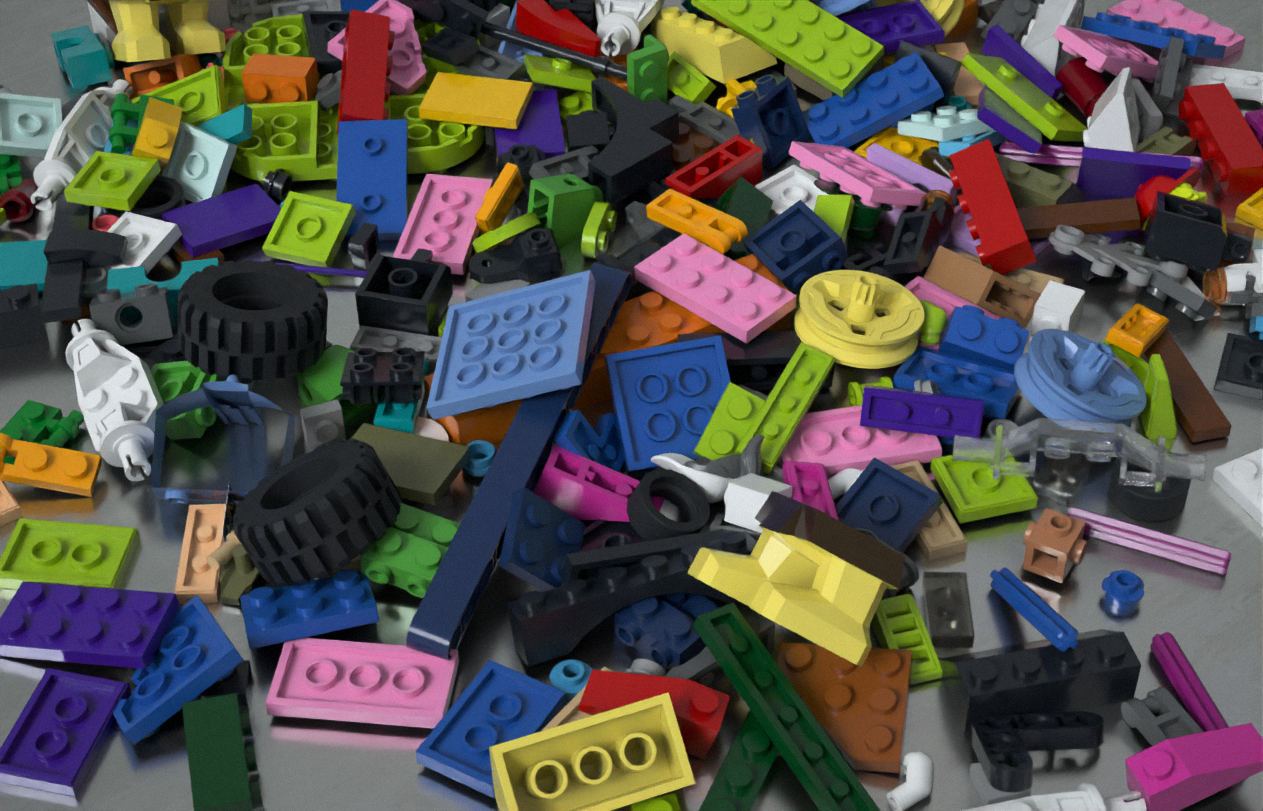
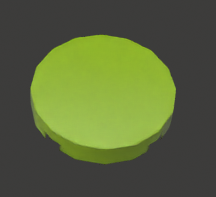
[472,212,540,253]

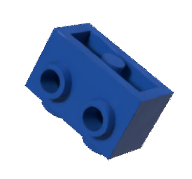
[938,305,1030,371]

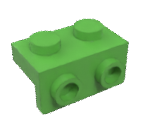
[627,35,669,104]

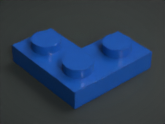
[553,410,624,472]

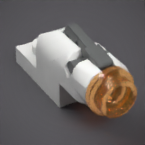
[1203,249,1263,306]

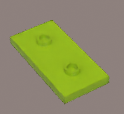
[962,54,1088,142]

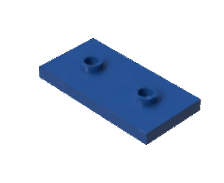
[337,119,408,242]

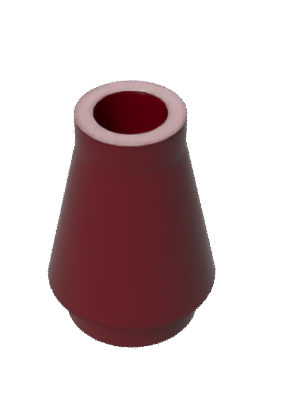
[0,179,38,222]

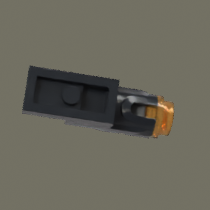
[884,190,955,275]

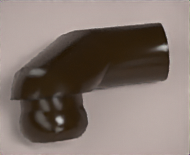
[921,147,954,180]

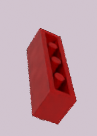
[336,9,394,134]
[1178,83,1263,196]
[948,139,1037,275]

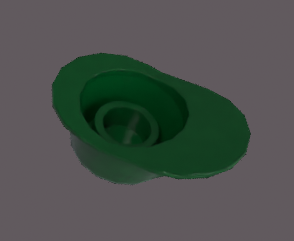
[813,180,893,239]

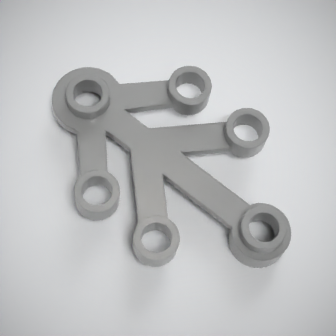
[1049,225,1189,286]

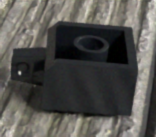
[1144,191,1252,272]
[355,248,453,336]

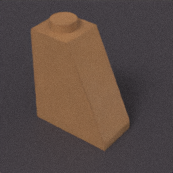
[923,245,1041,328]

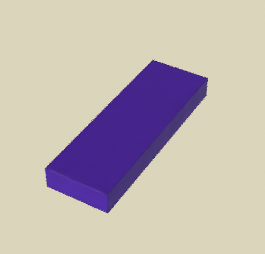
[981,24,1063,102]
[860,385,985,441]

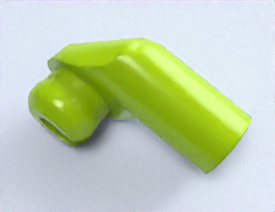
[919,300,948,345]

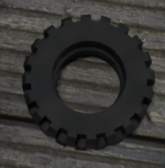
[178,260,328,383]
[233,439,401,586]

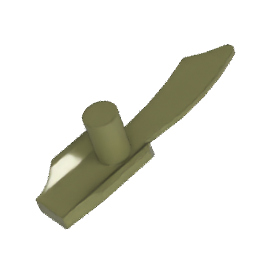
[219,544,260,605]

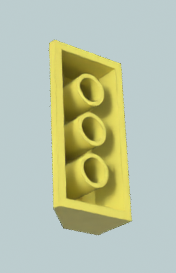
[650,7,777,84]
[489,692,696,811]

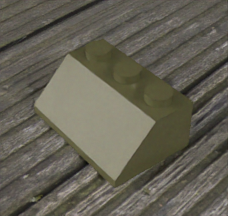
[960,152,1085,208]

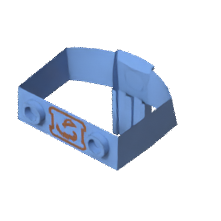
[151,375,297,504]

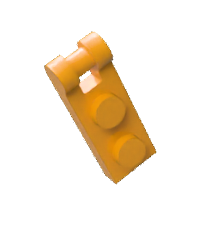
[646,188,748,254]
[0,433,102,497]

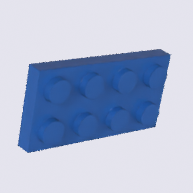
[1081,12,1226,59]
[802,51,944,148]

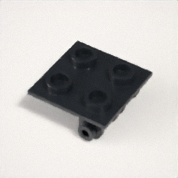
[340,347,425,404]

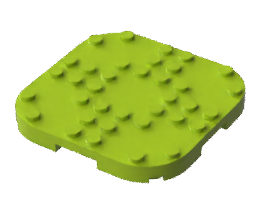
[222,14,485,184]

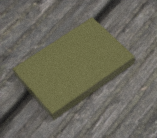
[351,423,471,506]

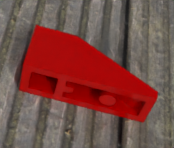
[665,135,763,199]
[577,670,730,760]

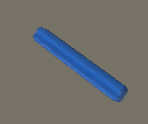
[990,567,1079,652]

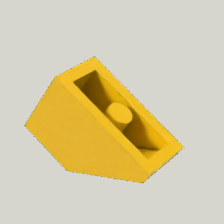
[131,97,183,171]

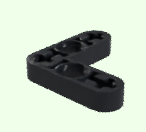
[972,711,1104,793]

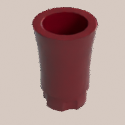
[1056,56,1108,119]

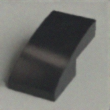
[43,229,128,269]

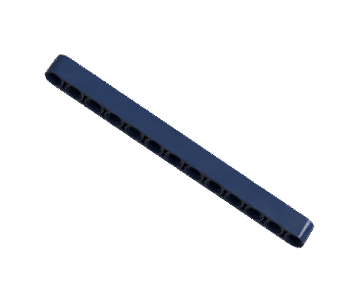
[406,262,632,661]

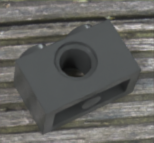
[89,283,176,345]

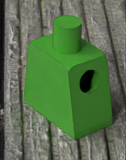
[526,173,603,248]
[296,344,384,423]

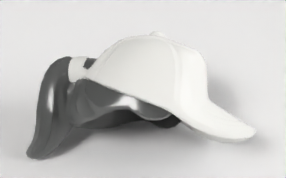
[651,434,764,504]

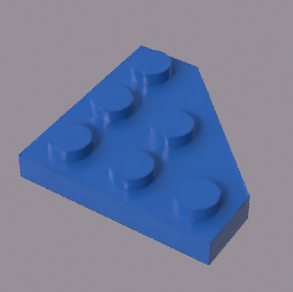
[113,595,244,745]

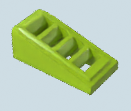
[1140,354,1178,439]
[870,594,942,685]

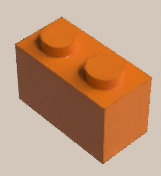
[241,53,319,103]

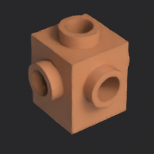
[1022,508,1088,583]

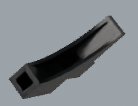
[588,76,679,205]

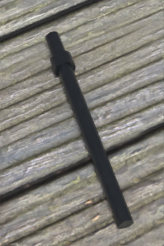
[481,22,627,81]

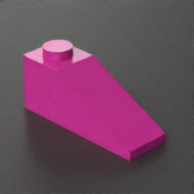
[534,445,665,522]
[1125,723,1263,811]

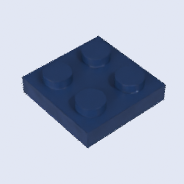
[835,457,943,553]
[499,488,586,592]

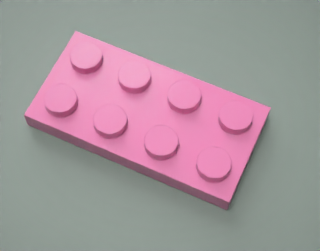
[1107,0,1245,66]
[1053,24,1158,83]
[788,141,927,210]
[393,174,493,275]
[634,233,797,344]
[779,405,942,478]
[265,638,459,729]

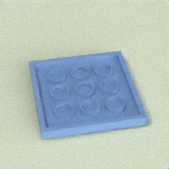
[426,270,596,420]

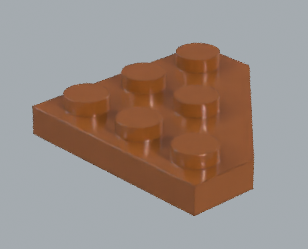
[777,642,913,773]

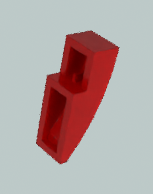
[516,0,601,57]

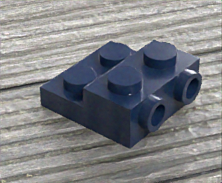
[731,75,810,168]
[742,200,848,294]
[614,593,720,671]

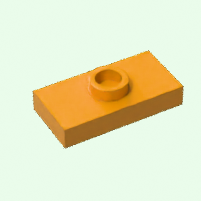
[475,162,524,235]
[1105,303,1170,357]

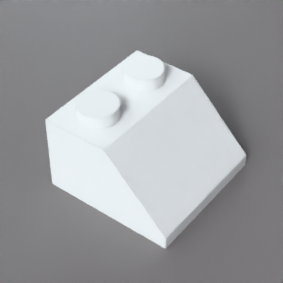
[1083,67,1141,152]

